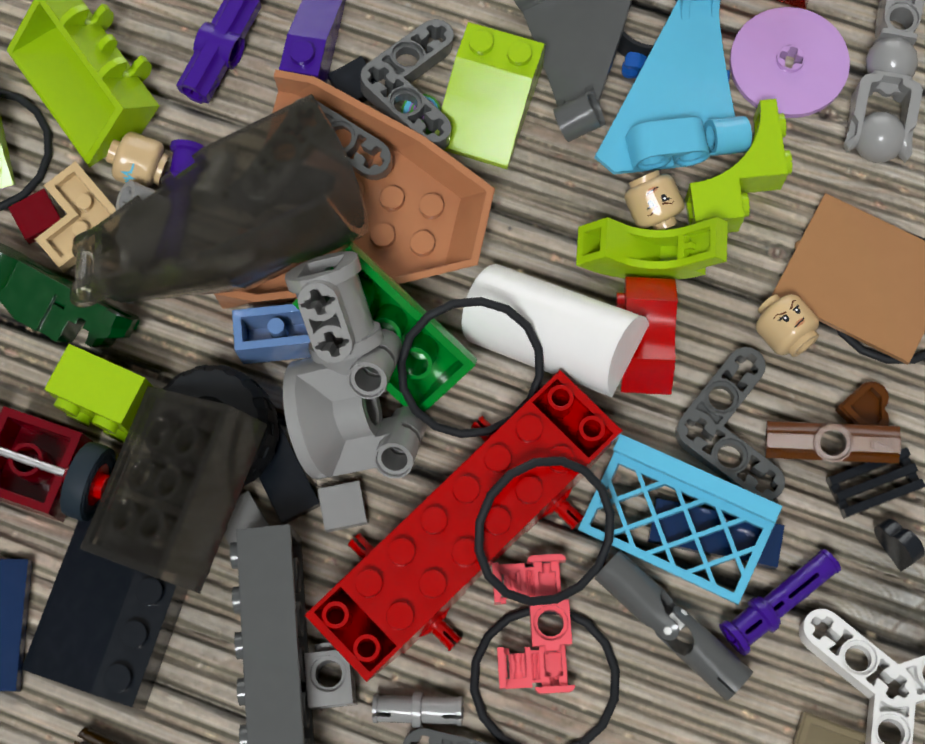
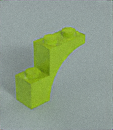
[685,99,793,233]

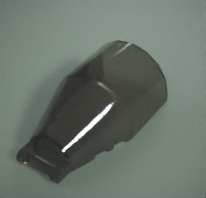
[69,94,368,308]

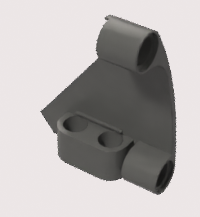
[514,0,632,142]

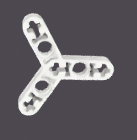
[799,608,925,744]

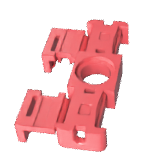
[492,554,575,695]

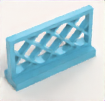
[578,434,782,605]

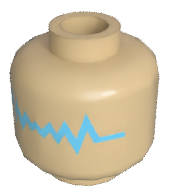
[106,131,170,188]

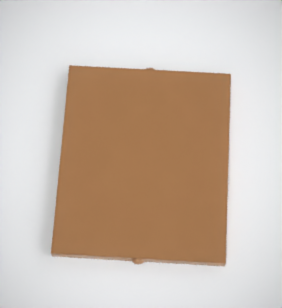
[771,193,925,365]

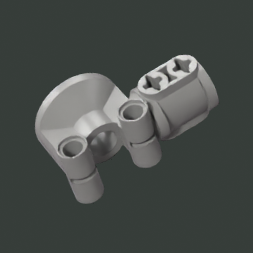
[283,251,427,480]

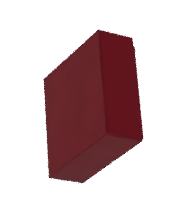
[8,188,61,245]

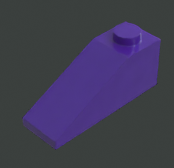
[279,0,346,83]

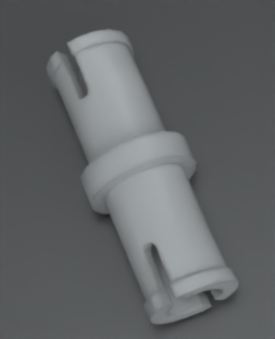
[372,691,464,728]

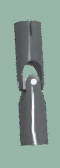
[594,550,753,701]

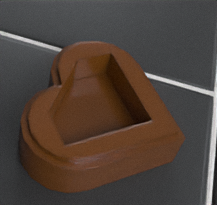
[835,381,889,425]

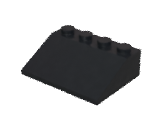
[21,509,205,710]

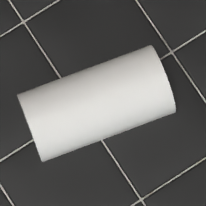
[462,264,649,397]

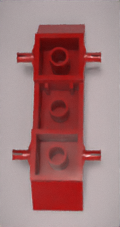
[304,370,623,682]

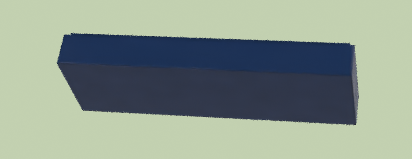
[647,498,785,569]
[0,559,33,692]

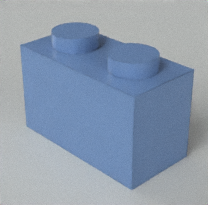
[232,304,311,364]

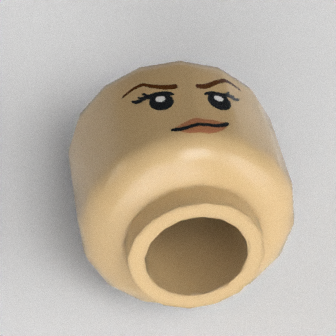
[624,169,685,230]
[756,294,819,357]

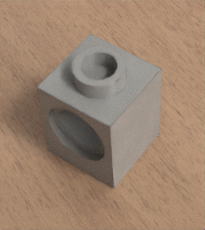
[304,642,357,710]

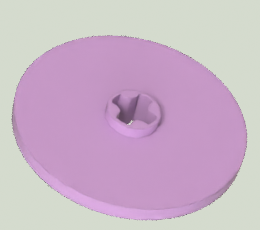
[729,7,850,118]

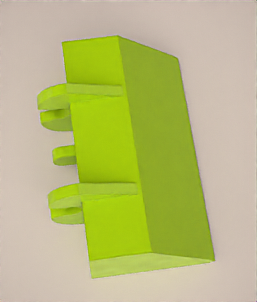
[7,0,160,168]

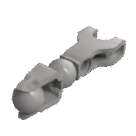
[844,0,924,163]

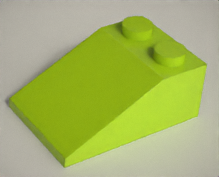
[435,22,545,170]

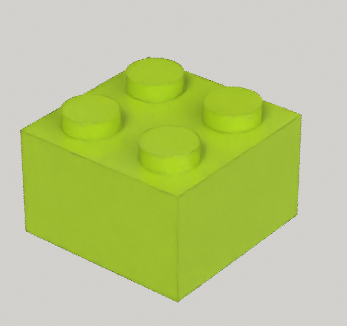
[44,344,159,444]

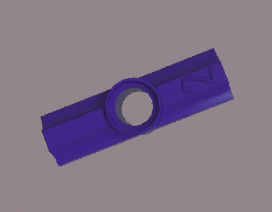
[176,0,262,104]

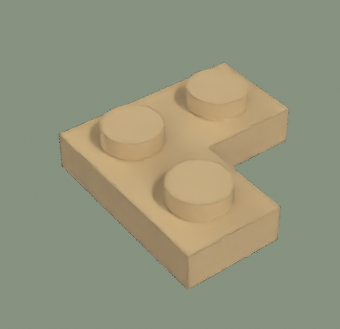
[35,161,119,273]

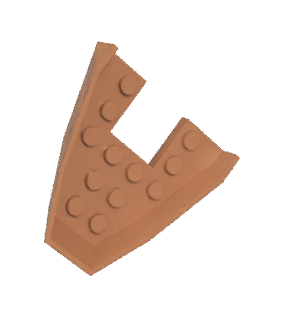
[214,69,495,309]

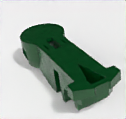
[0,243,140,347]

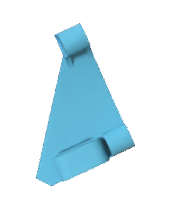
[594,0,752,175]

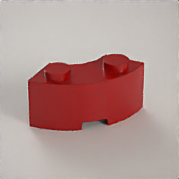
[615,276,678,395]

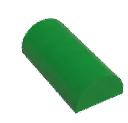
[292,241,477,412]

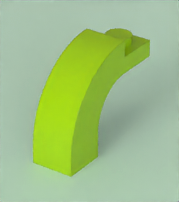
[576,217,728,280]

